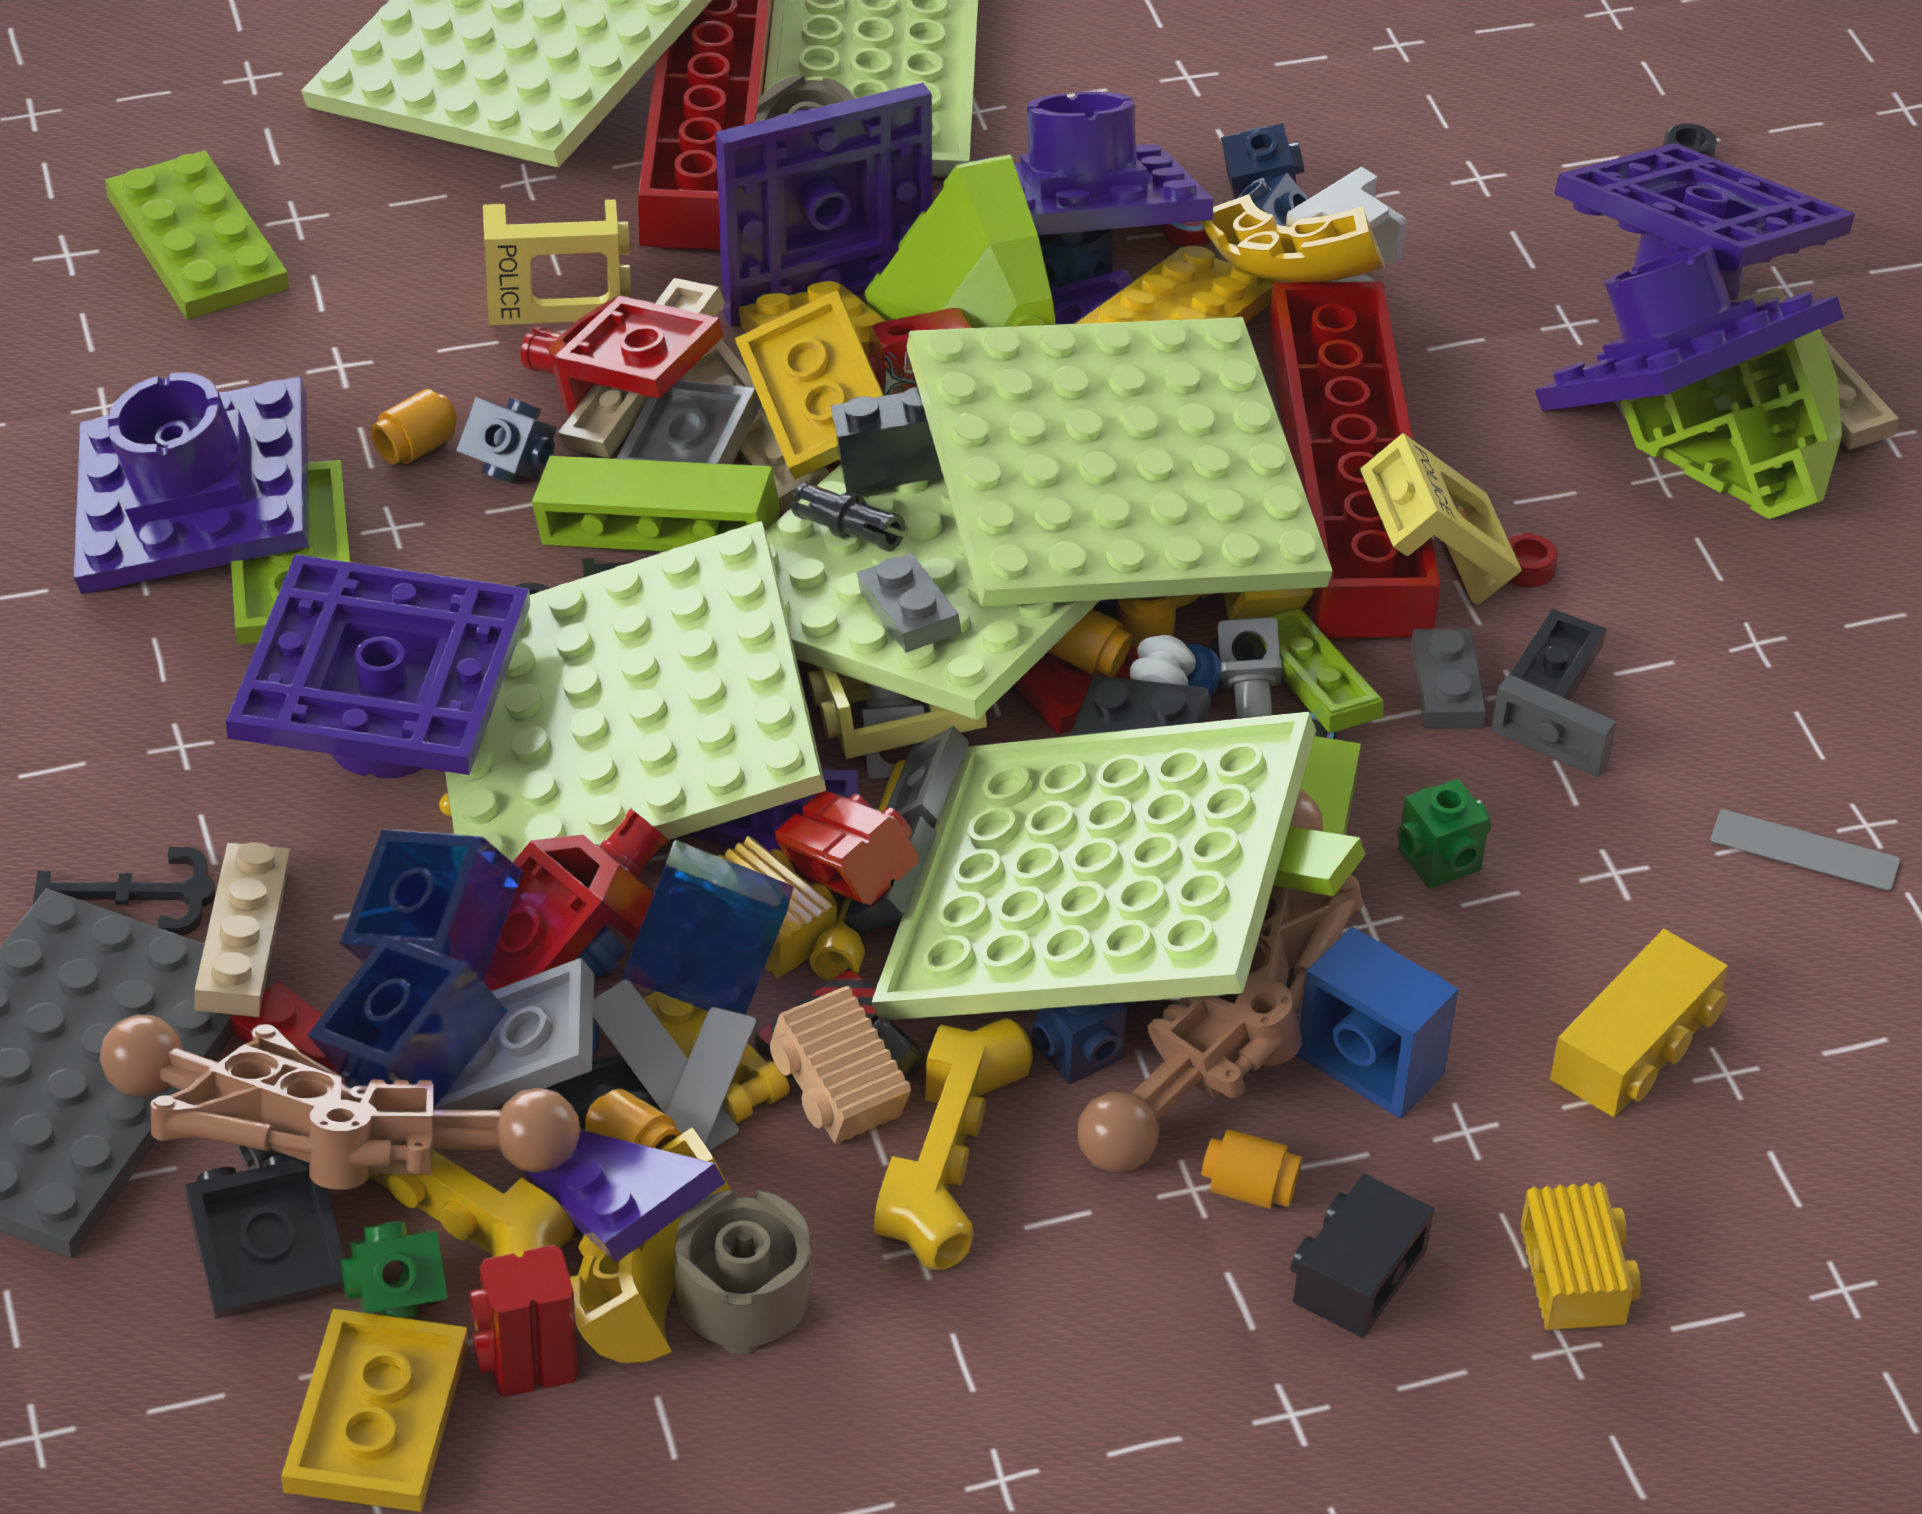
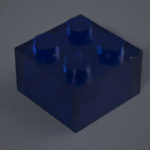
[340,829,523,986]
[621,840,794,1015]
[307,935,508,1109]

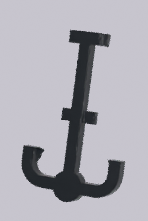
[33,847,215,936]

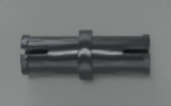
[791,481,906,552]

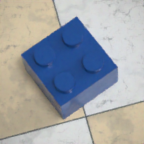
[1296,926,1459,1119]

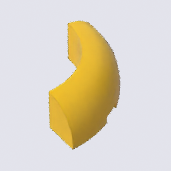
[1201,194,1385,282]
[570,1127,731,1363]

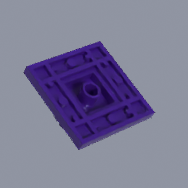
[716,83,932,327]
[975,91,1214,235]
[1554,143,1855,302]
[1535,245,1844,411]
[74,372,309,594]
[225,554,530,778]

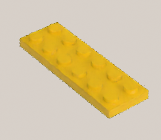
[1075,246,1280,324]

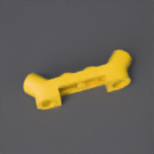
[874,1018,1033,1270]
[370,1150,574,1258]

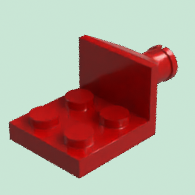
[520,295,723,418]
[441,808,669,992]

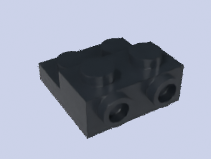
[185,1153,345,1319]

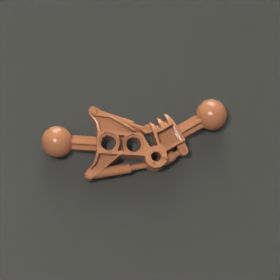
[1077,789,1363,1173]
[100,1014,581,1189]

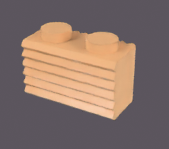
[770,986,911,1145]

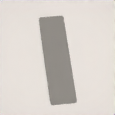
[1710,809,1900,890]
[593,980,739,1152]
[666,1007,756,1145]

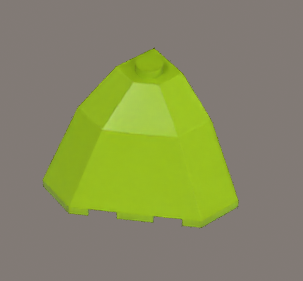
[865,154,1056,328]
[1620,329,1842,519]

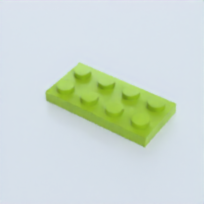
[105,150,289,320]
[231,460,350,645]

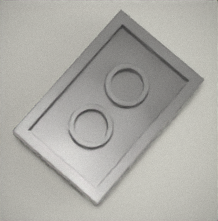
[409,958,594,1110]

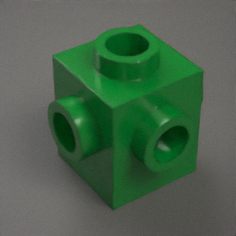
[1397,779,1491,889]
[341,1221,448,1319]

